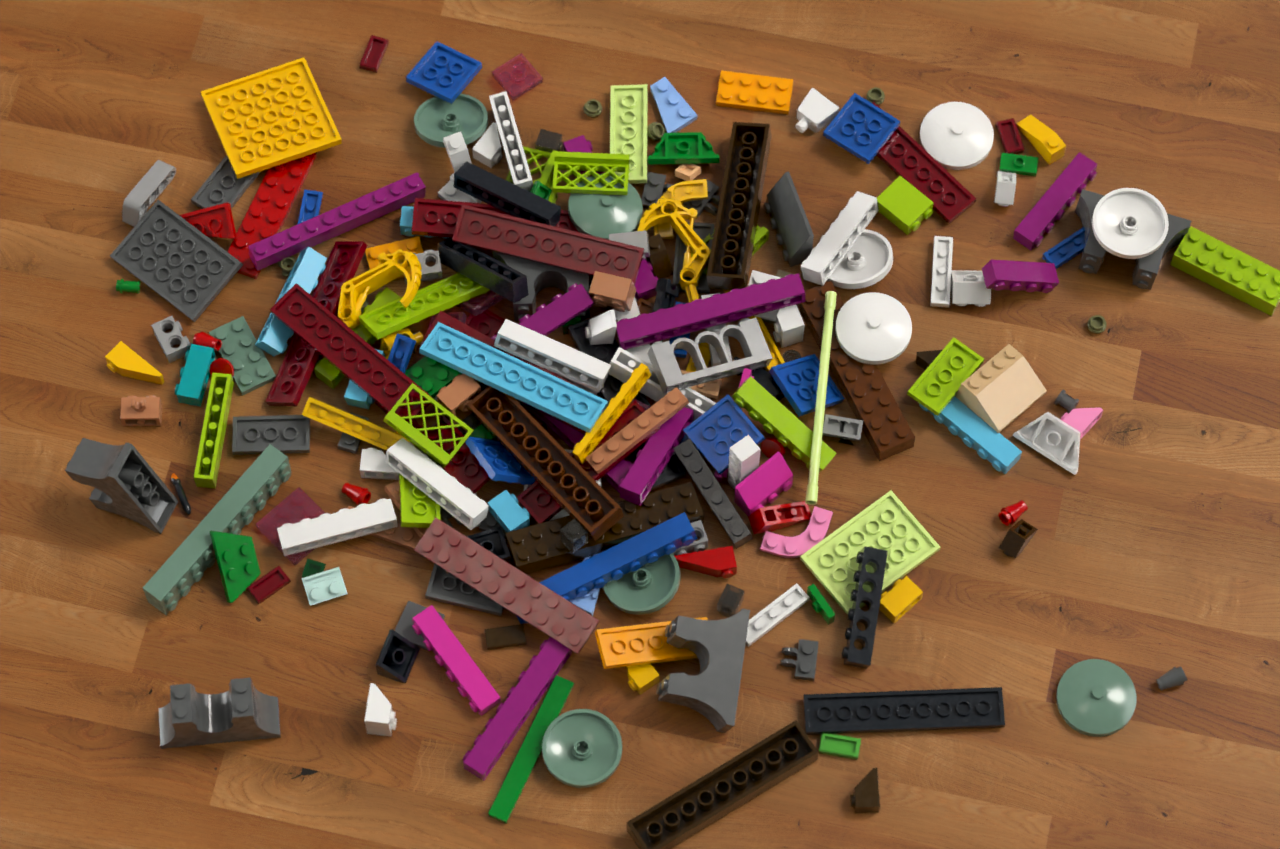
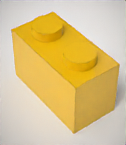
[879,576,923,624]

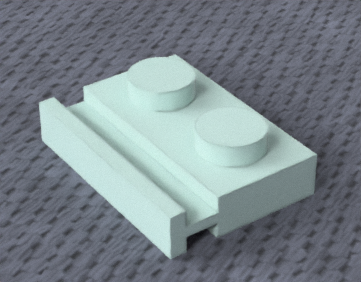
[301,567,348,606]

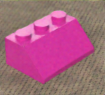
[734,451,793,516]

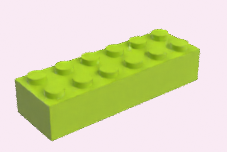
[1170,226,1280,316]

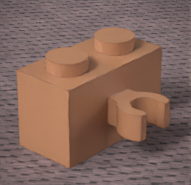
[120,395,162,426]

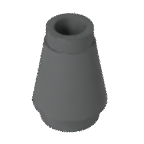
[1156,666,1187,690]

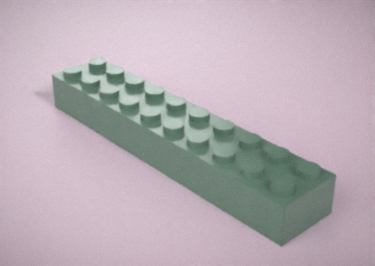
[143,444,292,615]

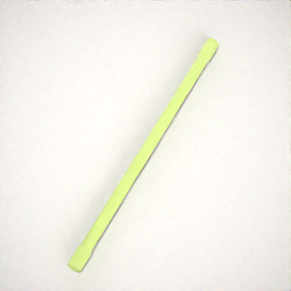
[805,291,837,505]

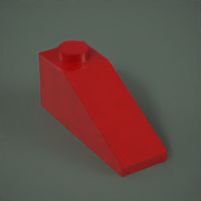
[748,501,812,534]
[675,545,737,578]

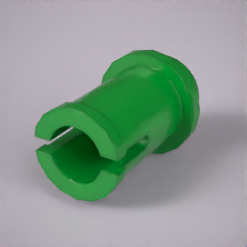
[116,278,141,293]

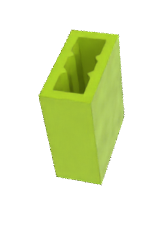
[877,176,934,235]

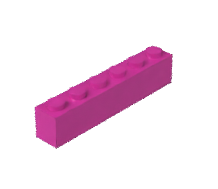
[412,605,501,716]

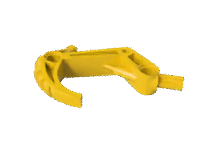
[637,198,710,303]
[337,249,422,329]

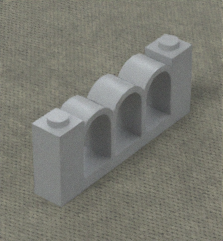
[647,318,772,394]

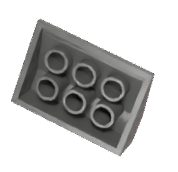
[764,171,814,267]

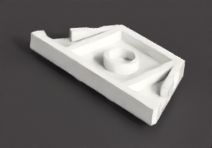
[1012,412,1080,475]

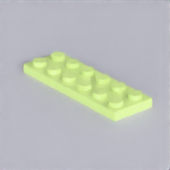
[610,84,648,184]

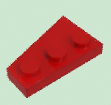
[179,202,237,239]

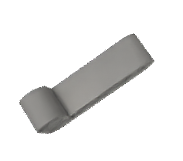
[122,160,176,227]

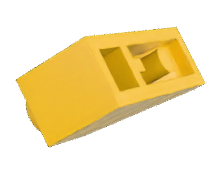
[1016,115,1067,165]
[105,341,165,385]
[626,664,659,695]

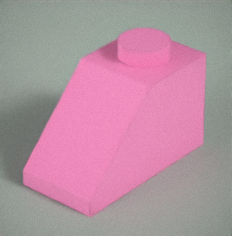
[1060,408,1103,440]

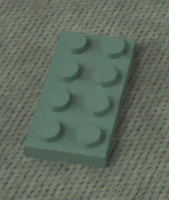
[209,316,276,395]

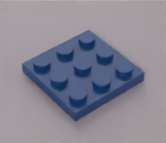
[406,41,482,104]
[823,93,900,164]
[769,354,845,417]
[683,394,765,475]
[465,437,536,485]

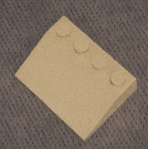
[956,344,1047,433]

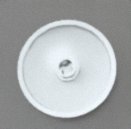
[919,102,994,170]
[1092,188,1169,259]
[827,229,893,289]
[835,292,912,364]

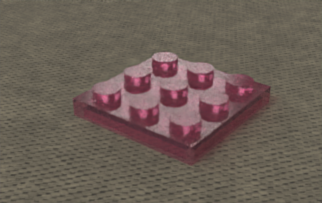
[256,487,325,566]

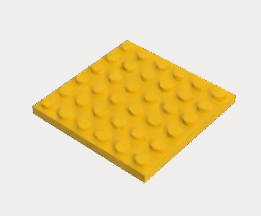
[201,57,342,179]

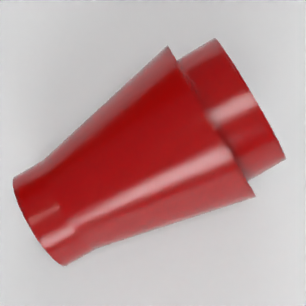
[193,332,222,350]
[341,483,371,505]
[998,500,1028,526]

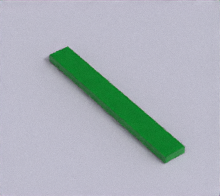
[488,675,574,824]

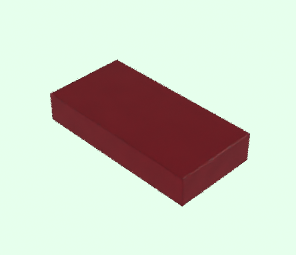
[359,35,389,73]
[996,118,1024,154]
[247,565,291,604]

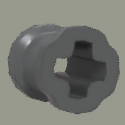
[1054,389,1079,413]

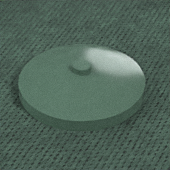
[414,94,488,148]
[568,174,643,240]
[603,553,681,615]
[1056,659,1137,737]
[542,709,622,788]

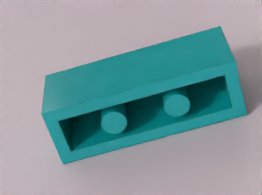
[175,344,216,407]

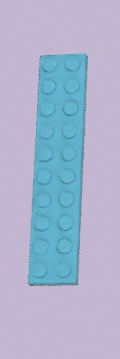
[419,322,608,433]

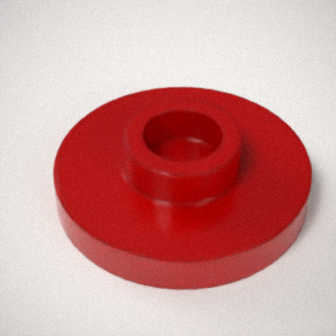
[210,358,234,378]
[761,438,785,458]

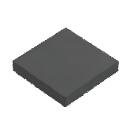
[394,600,445,651]

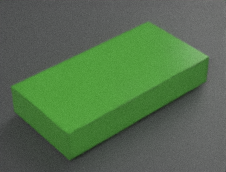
[818,733,861,760]

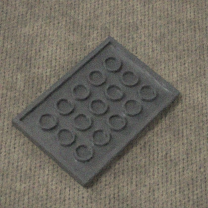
[110,200,243,322]

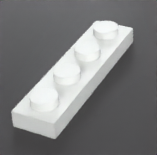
[930,236,953,308]
[746,584,810,646]

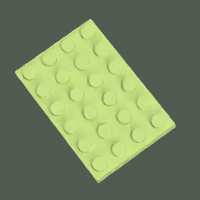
[800,490,940,615]

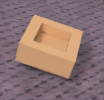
[675,164,701,181]

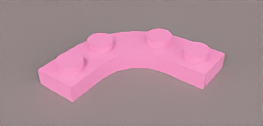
[760,506,833,558]

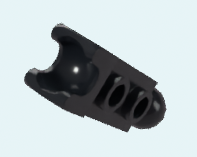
[650,278,681,345]

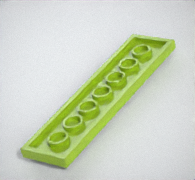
[359,273,489,339]

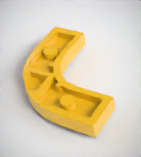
[654,179,708,239]

